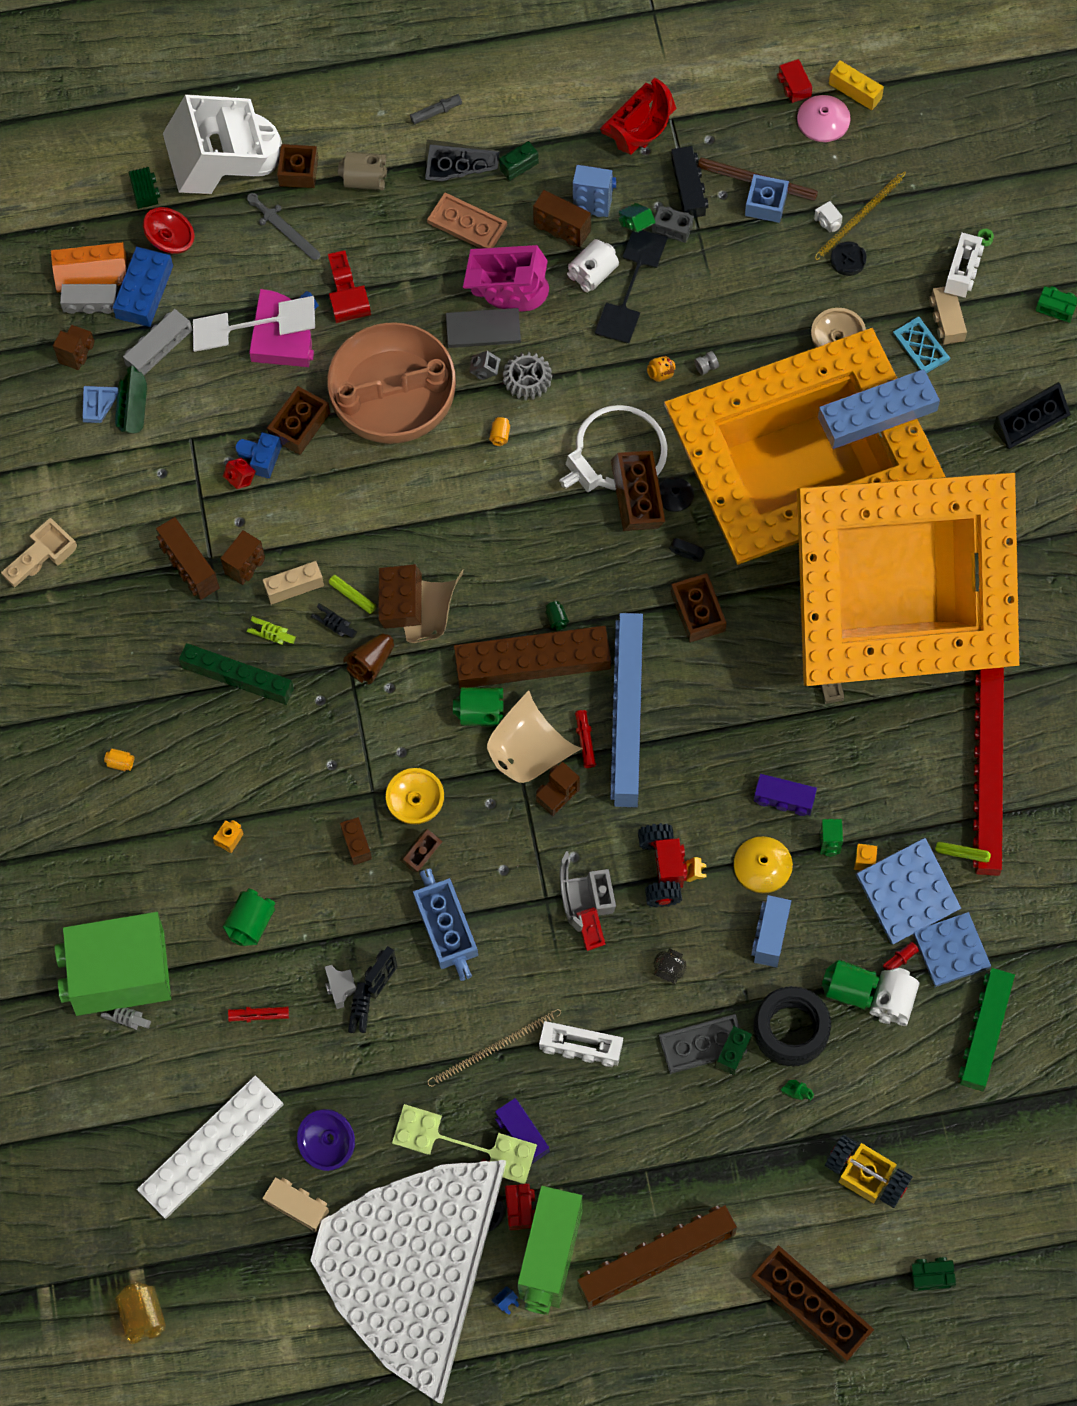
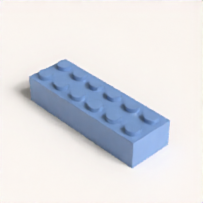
[818,369,940,449]

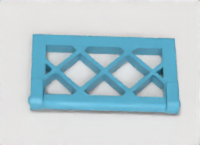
[893,317,950,373]

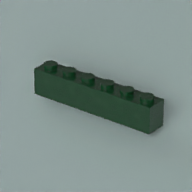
[179,643,294,705]

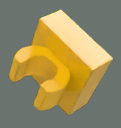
[684,857,706,882]

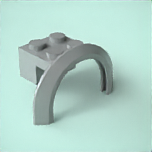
[560,851,616,932]

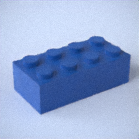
[113,247,173,327]

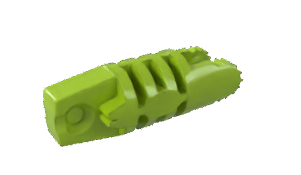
[247,616,296,645]

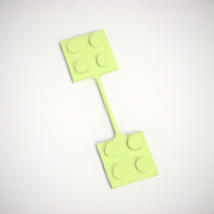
[392,1104,537,1184]

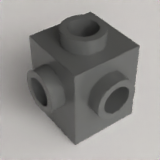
[469,351,500,380]

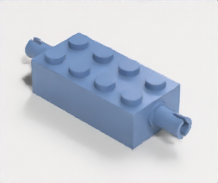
[413,869,478,981]

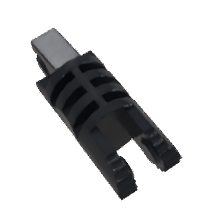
[311,603,357,638]
[348,982,371,1033]

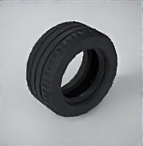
[753,986,831,1067]

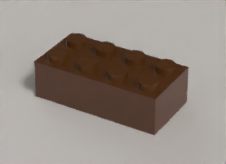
[611,451,665,531]
[156,517,220,600]

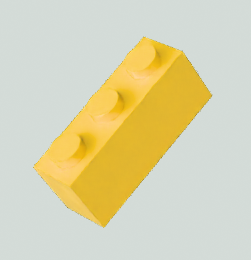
[829,60,884,110]

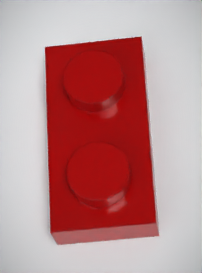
[576,907,606,951]

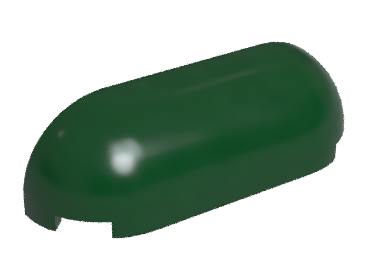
[115,365,147,434]

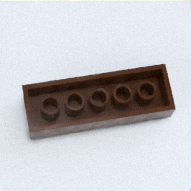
[750,1245,874,1364]

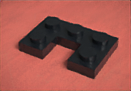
[364,946,398,999]

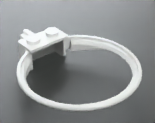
[559,405,667,492]

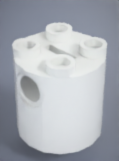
[567,239,619,293]
[870,968,919,1026]

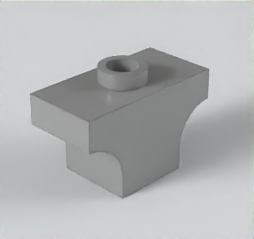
[325,965,356,1009]

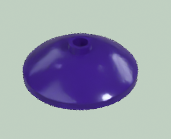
[297,1109,355,1171]

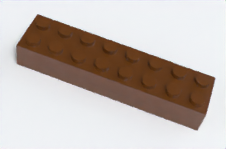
[454,626,611,689]
[577,1205,737,1309]

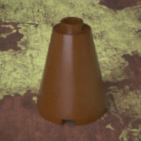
[343,634,394,685]

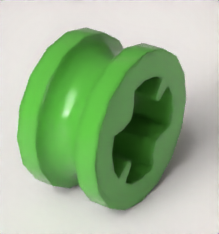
[977,229,994,246]

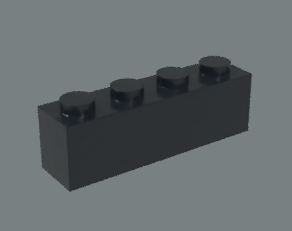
[671,146,709,218]

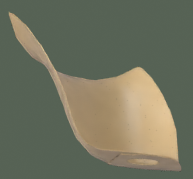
[404,569,464,643]
[487,690,583,783]

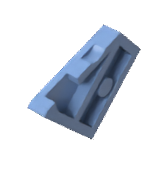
[83,386,118,423]

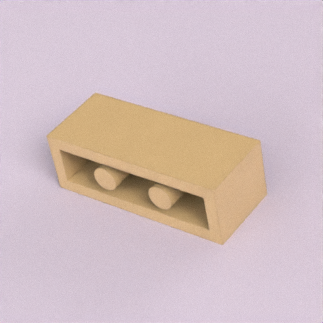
[929,286,967,345]
[263,561,324,605]
[263,1177,329,1233]

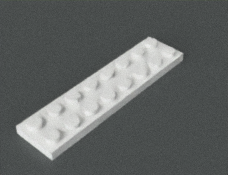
[137,1076,284,1219]

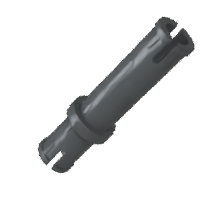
[410,94,462,125]

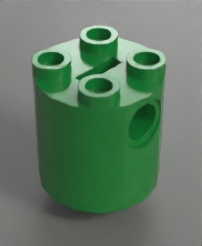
[453,687,503,726]
[222,888,276,946]
[822,959,879,1010]

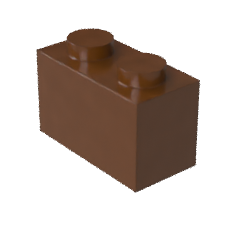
[340,817,372,865]
[400,829,443,873]

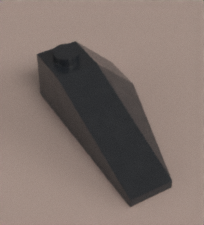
[425,140,500,181]

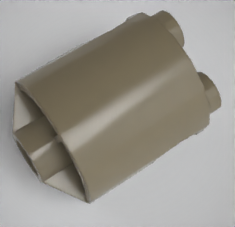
[338,151,387,191]

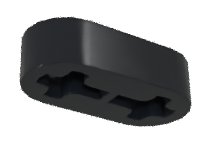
[669,538,706,562]

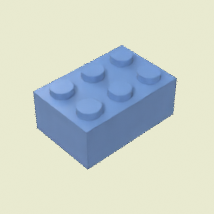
[573,165,612,217]
[751,895,791,968]

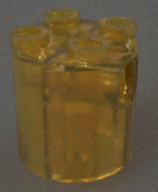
[115,1282,166,1344]

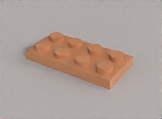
[427,193,507,249]

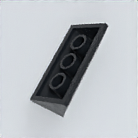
[993,382,1071,449]

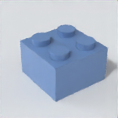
[745,174,789,223]

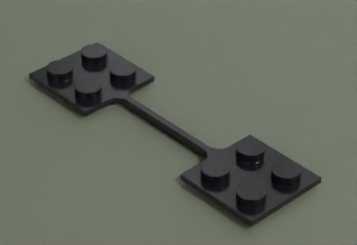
[595,230,668,344]

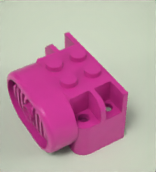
[463,245,549,312]

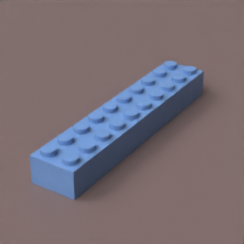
[611,613,643,807]

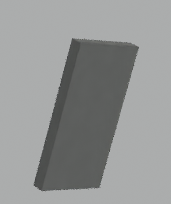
[446,308,521,348]
[659,1014,747,1074]

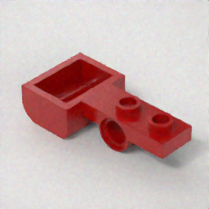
[328,250,371,323]

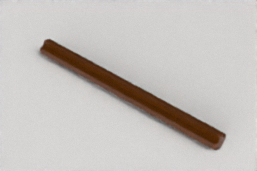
[698,158,818,201]

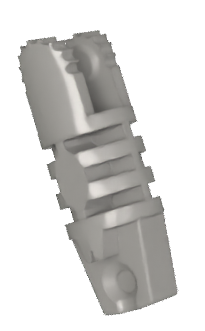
[100,1008,151,1030]

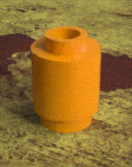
[489,417,510,446]
[104,748,134,771]

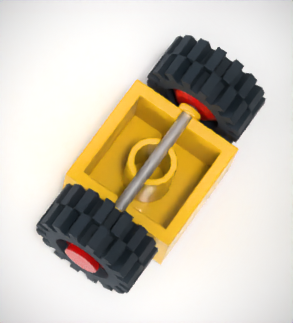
[824,1134,913,1208]

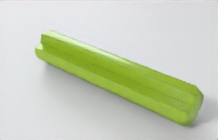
[329,575,376,614]
[935,842,991,862]

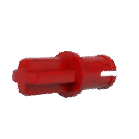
[883,942,919,970]

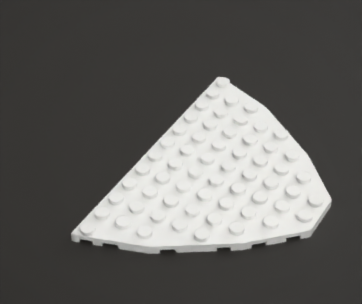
[311,1160,506,1404]

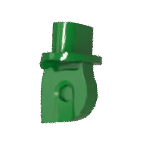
[781,1080,814,1100]

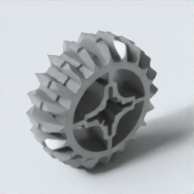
[503,352,552,400]

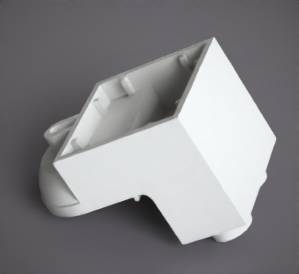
[163,95,282,194]

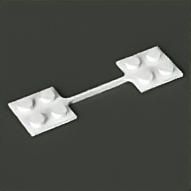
[193,296,315,352]

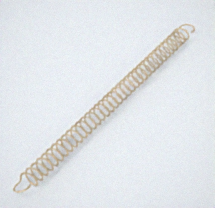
[428,1009,561,1087]

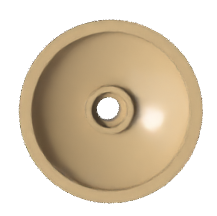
[811,308,866,347]

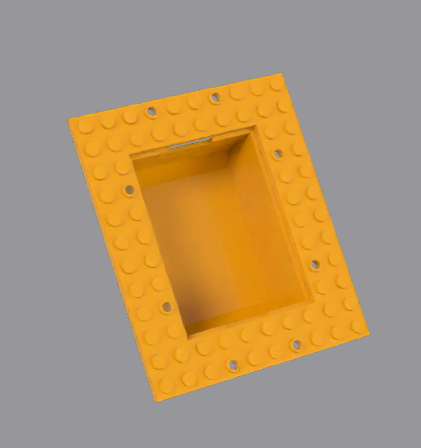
[664,328,946,565]
[797,473,1019,686]

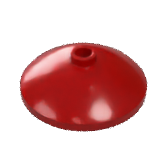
[143,207,195,254]

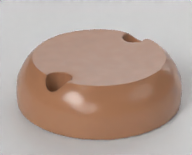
[328,323,456,444]

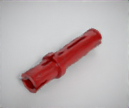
[575,710,596,768]
[228,1006,289,1023]

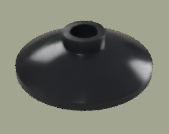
[659,477,694,512]

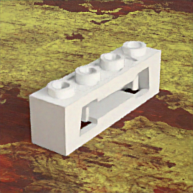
[944,233,984,298]
[539,1021,623,1067]

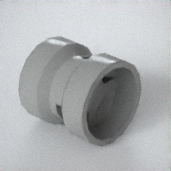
[694,351,719,376]

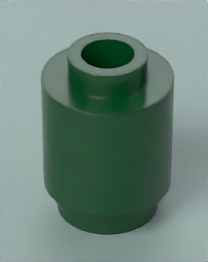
[545,601,569,631]

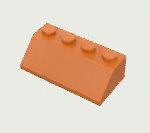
[51,242,127,293]

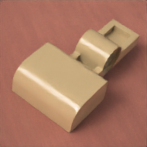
[1,518,77,588]

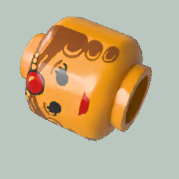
[647,356,675,382]

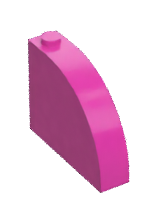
[250,289,314,367]

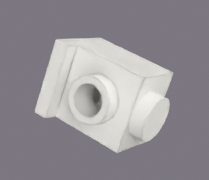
[814,201,843,233]

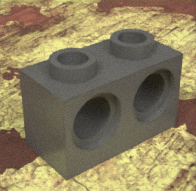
[652,206,694,243]

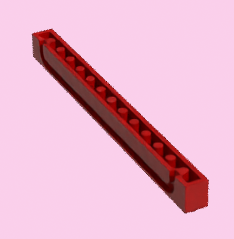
[972,667,1004,876]

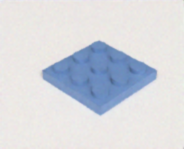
[913,912,991,987]

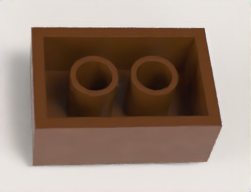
[533,190,591,248]
[267,386,330,455]
[379,564,422,629]
[671,573,726,643]

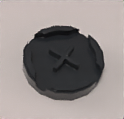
[830,241,867,276]

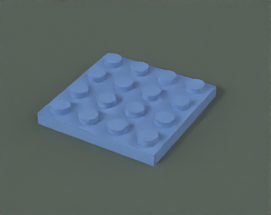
[856,838,961,944]

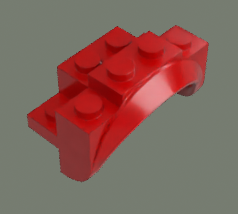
[600,78,677,155]

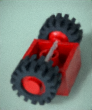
[638,823,687,908]

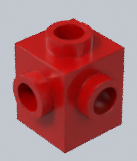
[223,458,256,489]

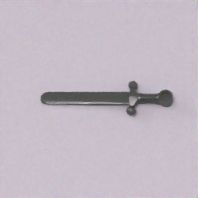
[247,193,320,260]

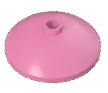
[797,95,850,142]

